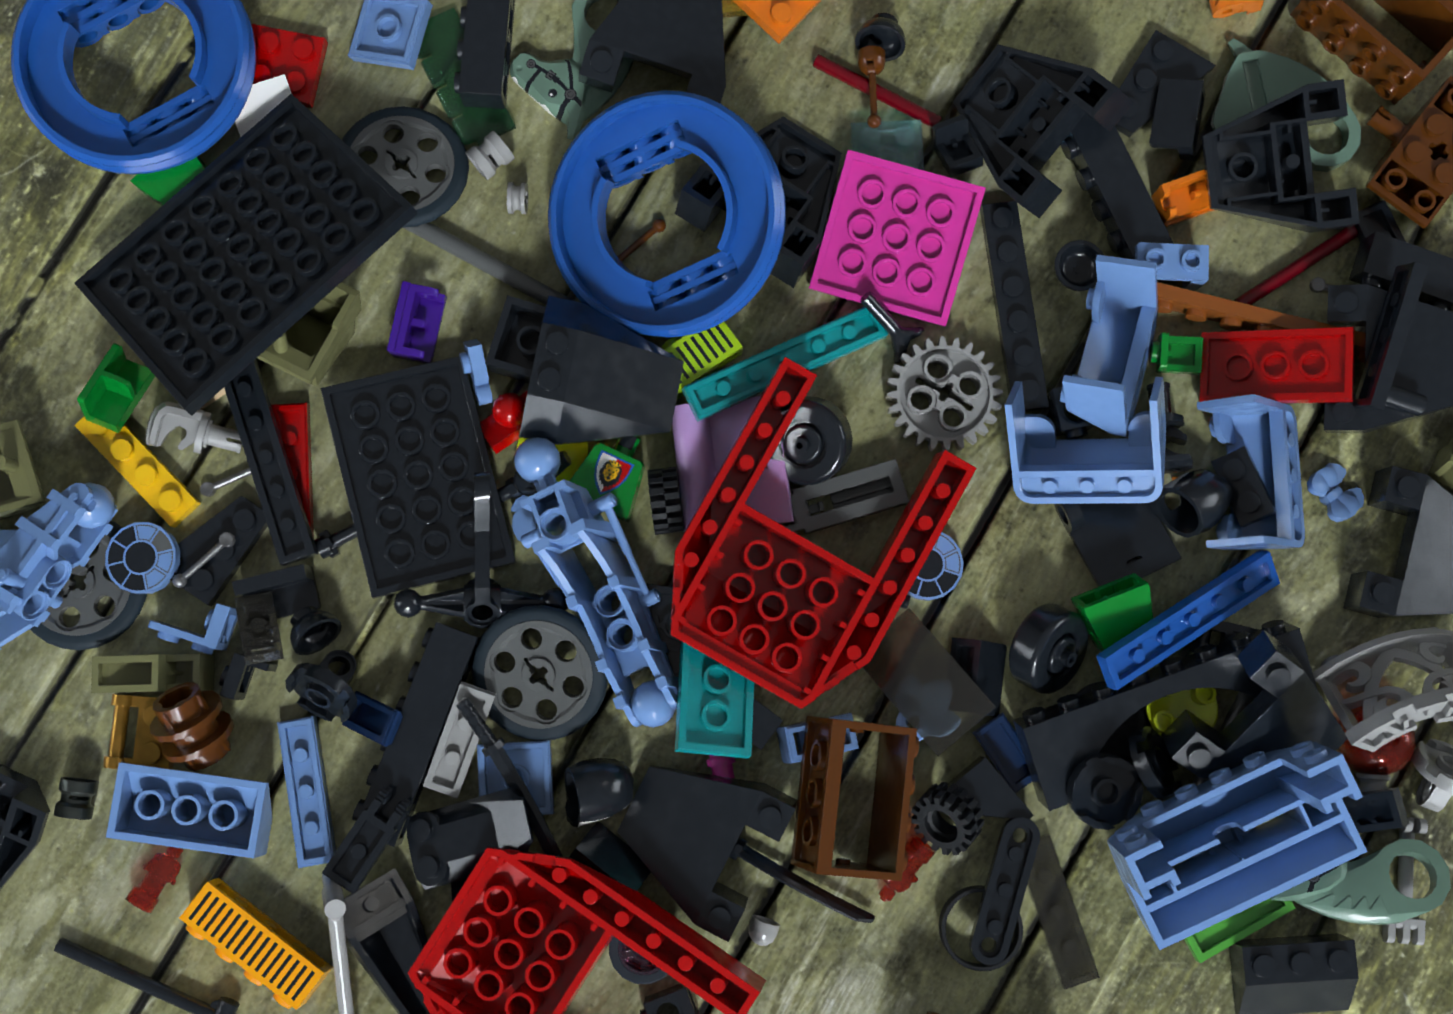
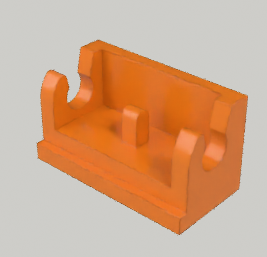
[1151,169,1214,227]

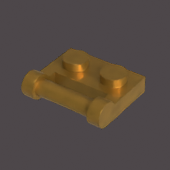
[103,694,174,769]

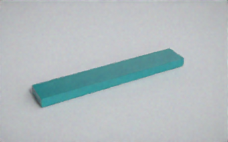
[682,307,888,422]

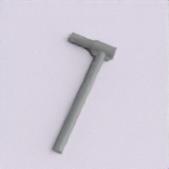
[322,874,354,1014]

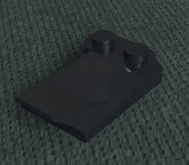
[406,788,533,890]

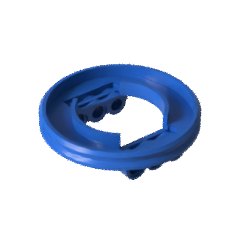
[11,0,256,174]
[548,90,786,338]

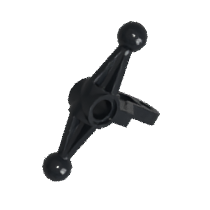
[393,472,568,628]

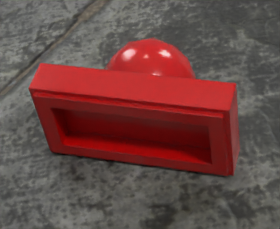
[480,390,528,454]

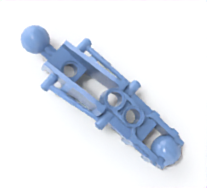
[514,437,679,728]
[0,482,118,650]

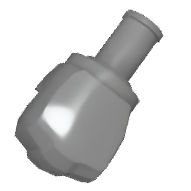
[145,401,242,454]

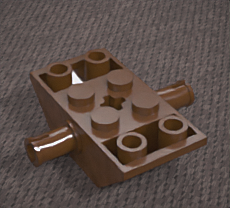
[1366,76,1453,229]

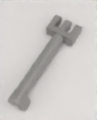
[1382,817,1428,945]

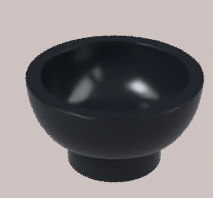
[855,13,906,62]
[1054,240,1104,291]
[290,606,342,655]

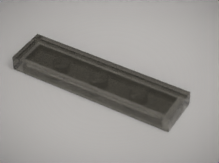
[1027,834,1100,989]

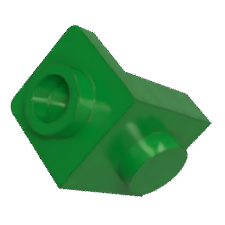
[1150,332,1203,375]

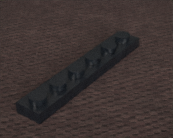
[980,201,1049,412]
[224,359,318,566]

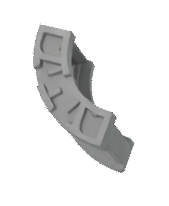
[1313,627,1453,752]

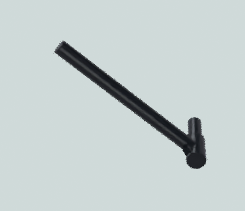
[54,938,240,1014]

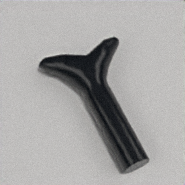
[860,292,924,363]

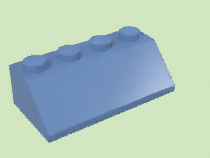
[106,762,273,858]

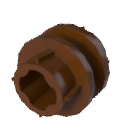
[150,682,234,771]

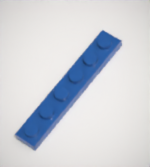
[1096,550,1280,690]

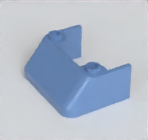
[1060,255,1158,437]
[1005,377,1166,504]
[1197,394,1305,550]

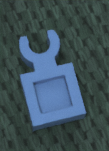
[459,339,493,406]

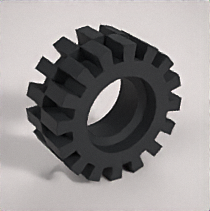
[647,467,684,535]
[911,782,984,856]

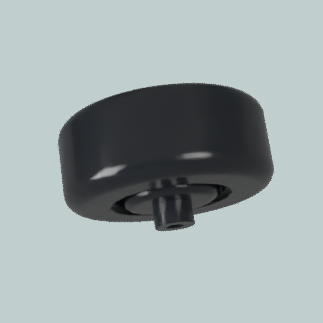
[770,396,853,486]
[1009,603,1088,694]

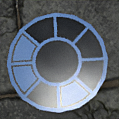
[105,522,180,594]
[907,532,964,601]

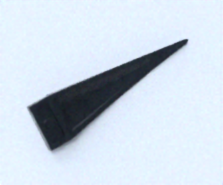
[343,868,430,1014]

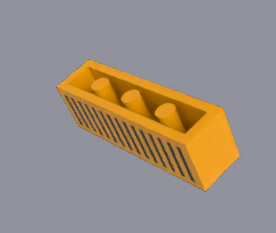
[179,877,333,1010]

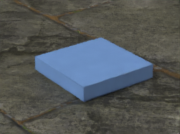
[348,0,433,70]
[477,740,555,815]

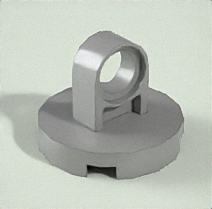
[1411,739,1453,812]

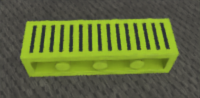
[662,322,743,401]

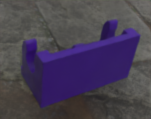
[387,281,447,364]

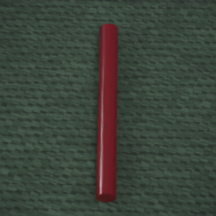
[813,54,942,128]
[1234,226,1359,305]

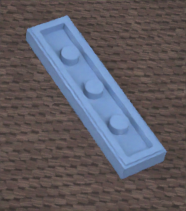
[277,716,336,868]

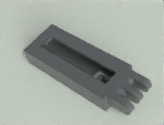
[784,459,909,535]

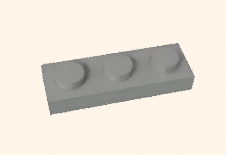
[423,681,496,798]

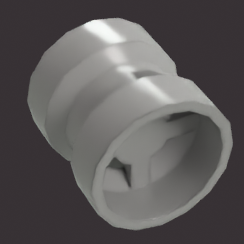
[465,131,515,180]

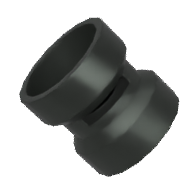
[54,777,99,820]

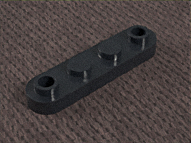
[969,817,1040,965]

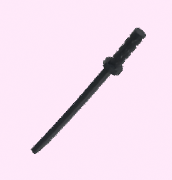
[456,697,563,857]
[729,838,875,923]

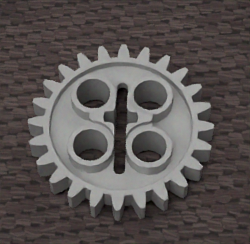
[885,336,1003,452]

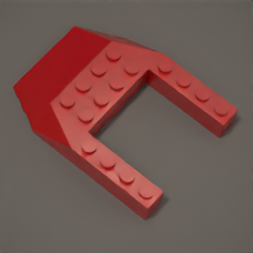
[670,357,977,709]
[408,846,766,1014]

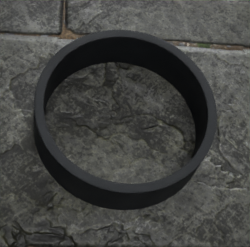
[939,885,1023,971]

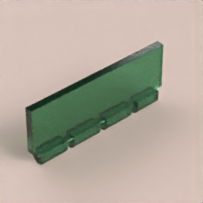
[418,8,516,146]

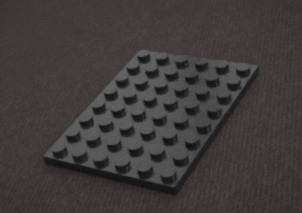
[74,94,418,416]

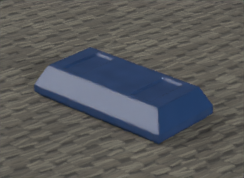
[342,691,403,747]
[972,712,1032,793]

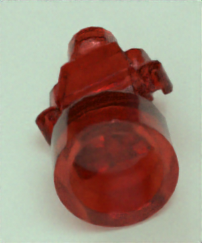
[879,834,935,902]
[125,847,184,913]

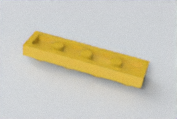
[74,416,201,528]

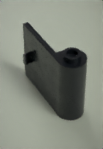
[1054,503,1182,587]

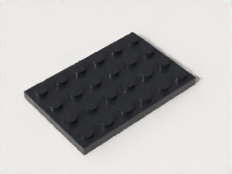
[320,356,516,599]

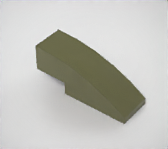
[91,654,215,693]

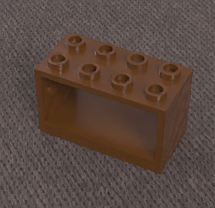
[1290,0,1453,105]
[791,716,919,881]

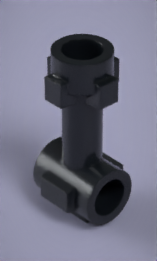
[314,515,357,559]

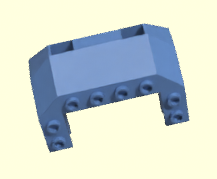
[1107,741,1367,950]

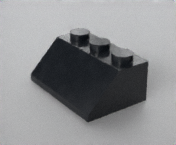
[1229,933,1359,1014]

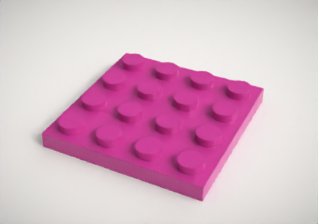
[809,150,986,327]

